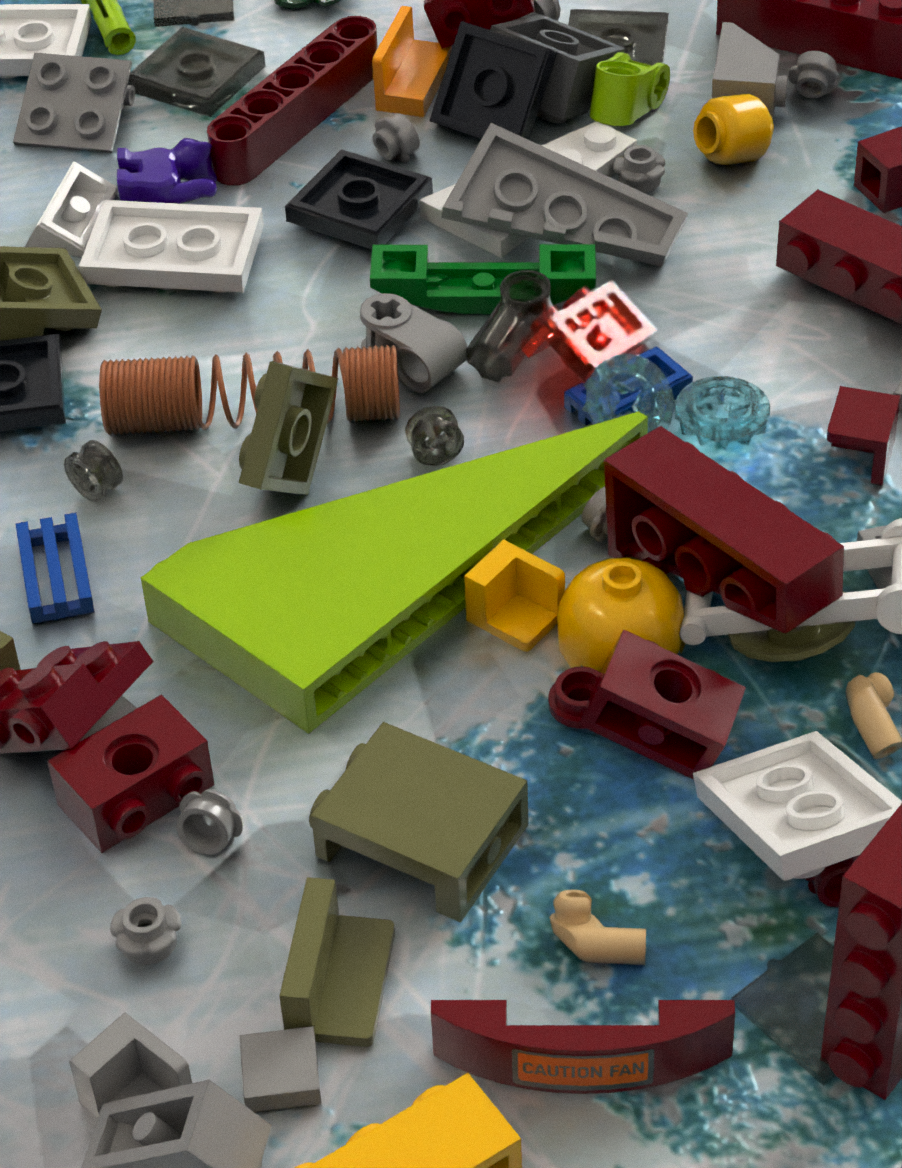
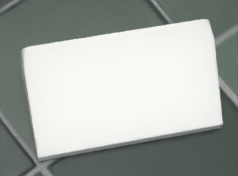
[25,161,118,257]

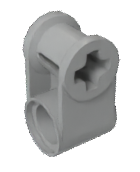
[360,293,468,393]

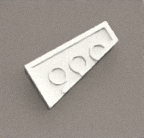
[419,121,637,258]

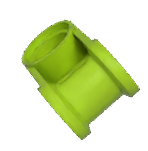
[589,52,670,126]

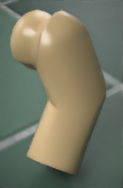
[846,672,902,759]
[549,890,646,965]

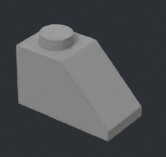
[712,22,788,120]
[81,1080,272,1168]

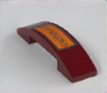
[430,1000,736,1094]

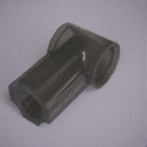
[466,270,553,383]

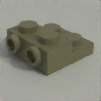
[0,246,102,341]
[239,361,339,495]

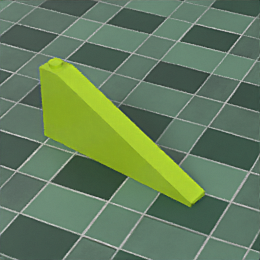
[140,411,648,734]

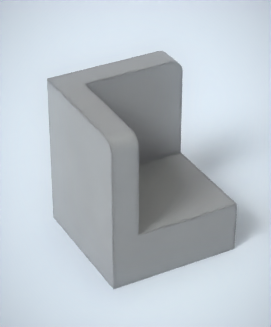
[69,1012,192,1118]

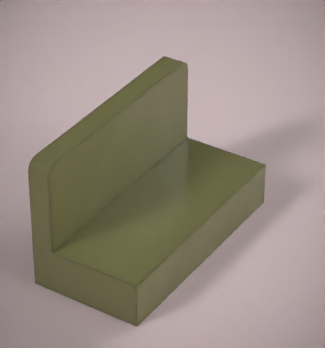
[279,877,395,1047]

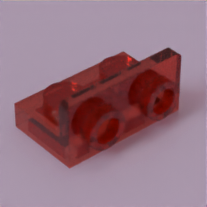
[521,280,657,383]

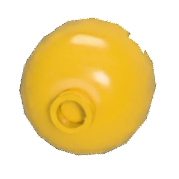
[557,557,685,672]

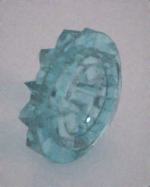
[582,354,674,433]
[675,376,770,449]

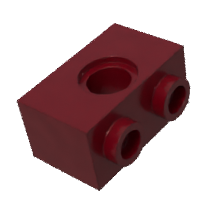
[578,629,746,780]
[47,694,215,853]

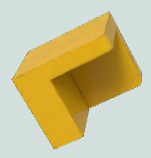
[464,539,565,652]

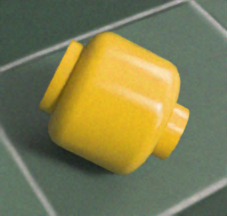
[693,94,774,166]

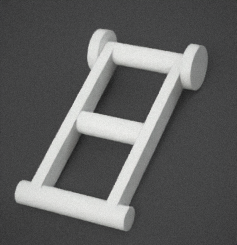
[680,518,902,645]

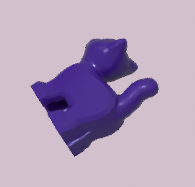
[117,138,217,204]

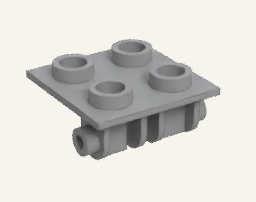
[13,53,135,153]

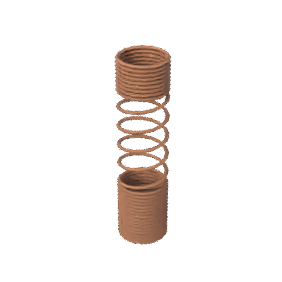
[99,345,400,436]

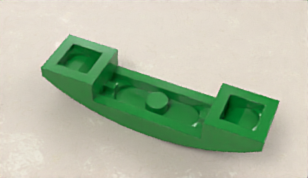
[370,244,596,314]

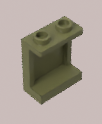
[309,722,528,923]

